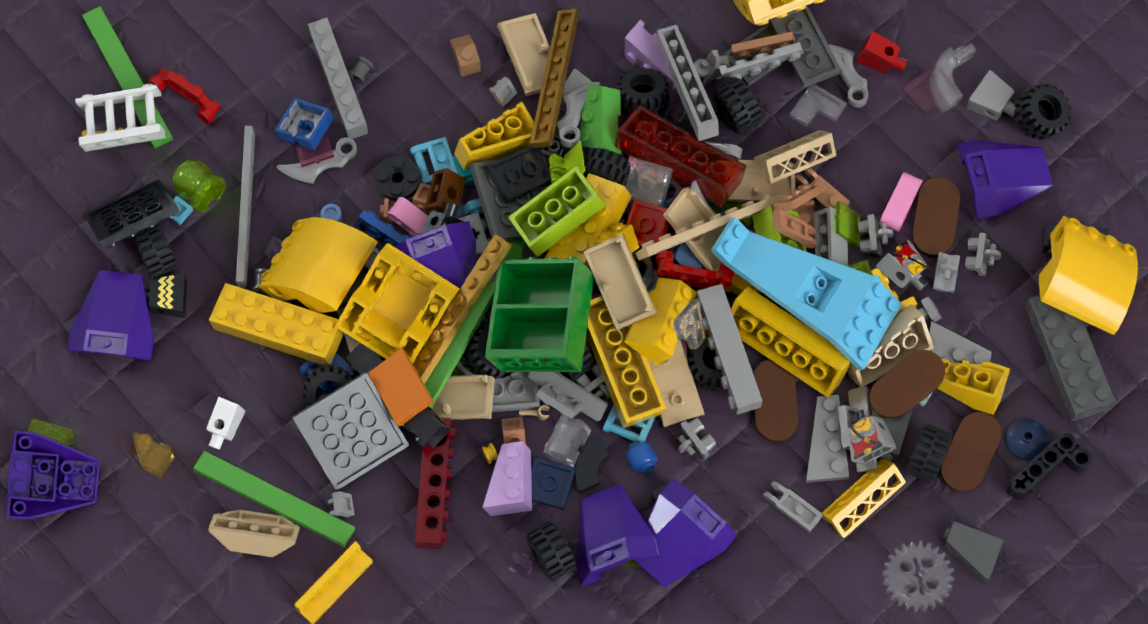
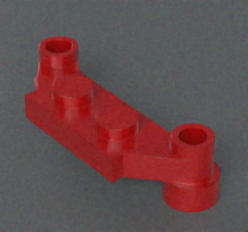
[148,68,221,125]
[656,250,735,289]

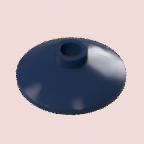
[1005,418,1048,460]

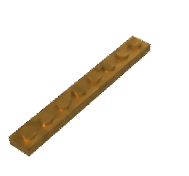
[530,8,579,148]
[413,234,512,384]

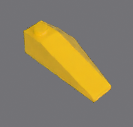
[937,359,1010,415]

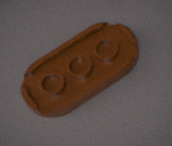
[912,177,960,257]
[869,350,945,419]
[753,359,798,443]
[940,412,1002,493]

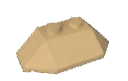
[209,510,300,557]

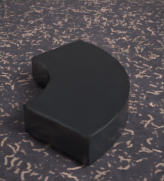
[575,437,610,493]

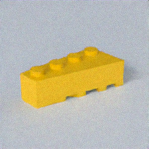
[454,102,534,170]

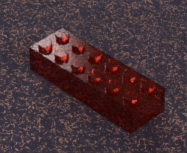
[615,105,747,207]

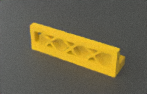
[822,459,906,538]
[294,541,373,624]

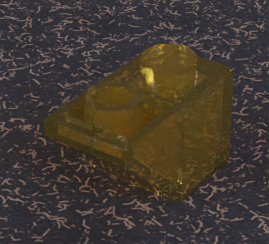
[133,432,174,479]

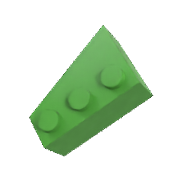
[579,84,622,154]

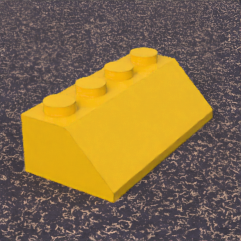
[624,277,697,365]

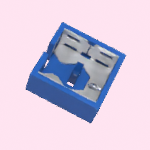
[275,98,334,151]

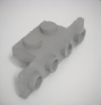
[528,372,608,421]
[838,386,877,473]

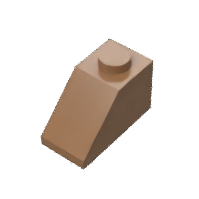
[450,34,481,77]

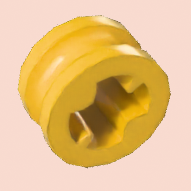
[481,443,498,464]

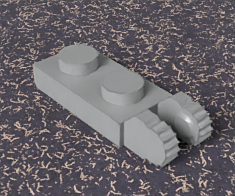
[763,481,823,533]

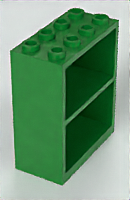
[485,256,594,372]

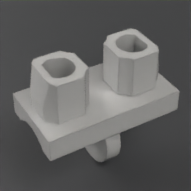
[694,50,730,85]
[858,214,893,257]
[965,233,1001,276]
[933,252,960,293]
[575,364,610,399]
[678,418,716,459]

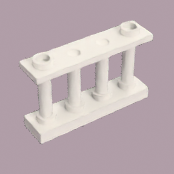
[75,84,166,152]

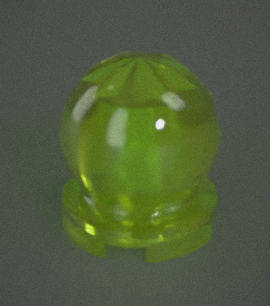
[173,160,226,212]

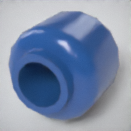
[626,441,658,474]

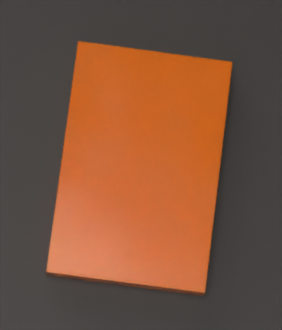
[368,349,434,426]

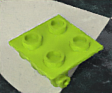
[548,140,585,184]

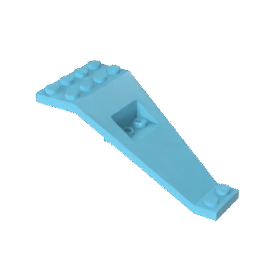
[711,218,902,370]

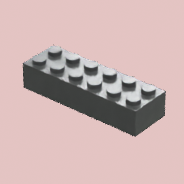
[1025,295,1116,422]

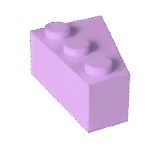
[625,20,676,89]
[482,441,532,516]

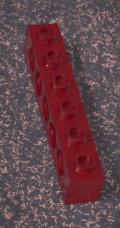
[415,418,456,549]

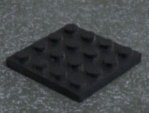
[84,179,180,249]

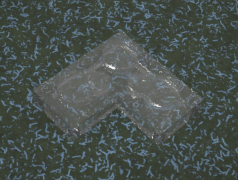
[790,84,847,127]
[673,301,705,349]

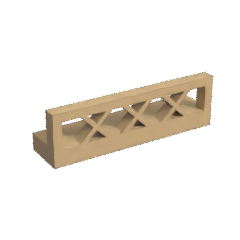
[754,130,836,184]

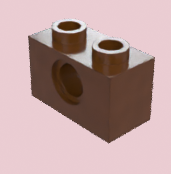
[425,168,466,216]

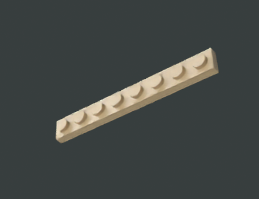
[636,194,780,260]

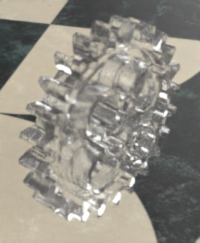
[882,541,954,612]

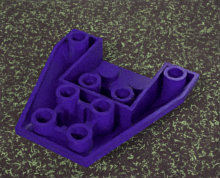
[957,140,1053,220]
[395,221,477,292]
[67,270,154,361]
[6,431,100,520]
[637,478,737,587]
[576,484,660,587]

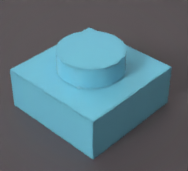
[171,196,194,225]
[460,199,483,217]

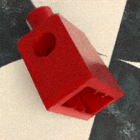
[856,31,907,74]

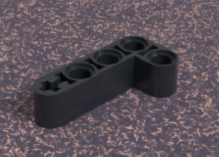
[1008,433,1092,499]

